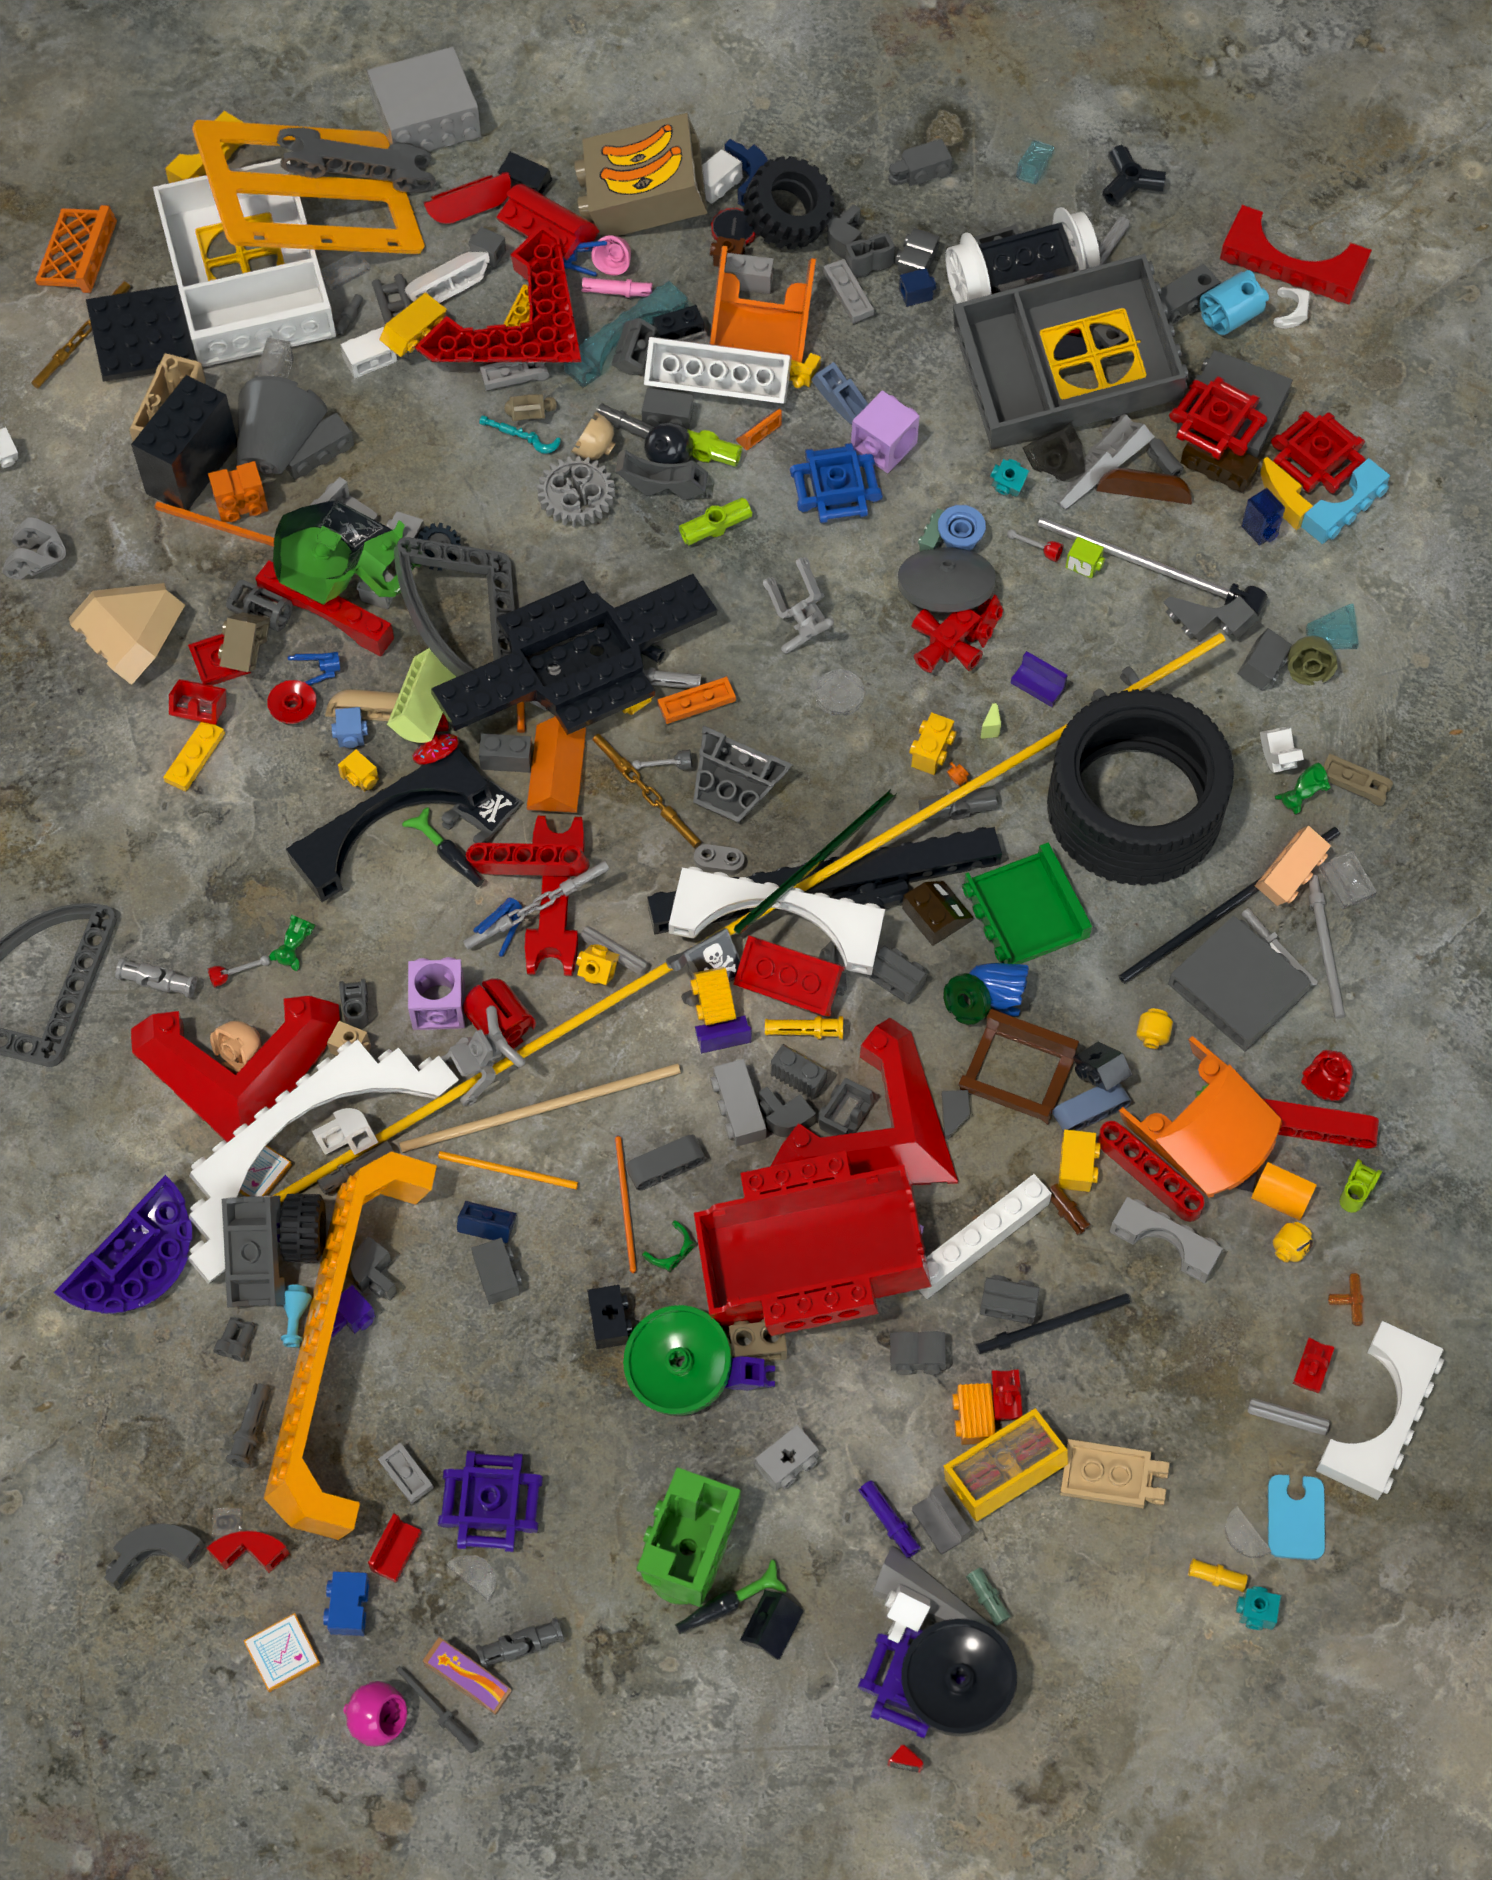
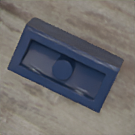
[457,1201,517,1244]

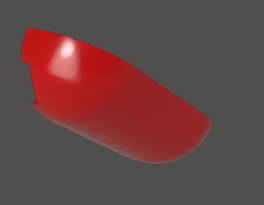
[424,172,511,224]

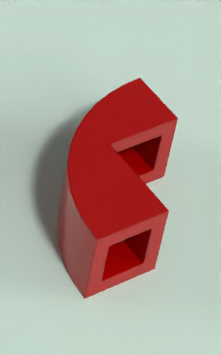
[206,1531,290,1573]

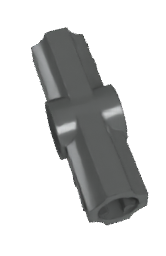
[918,786,997,821]

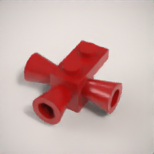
[911,609,983,673]

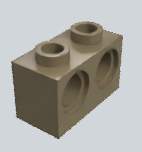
[729,1319,787,1362]

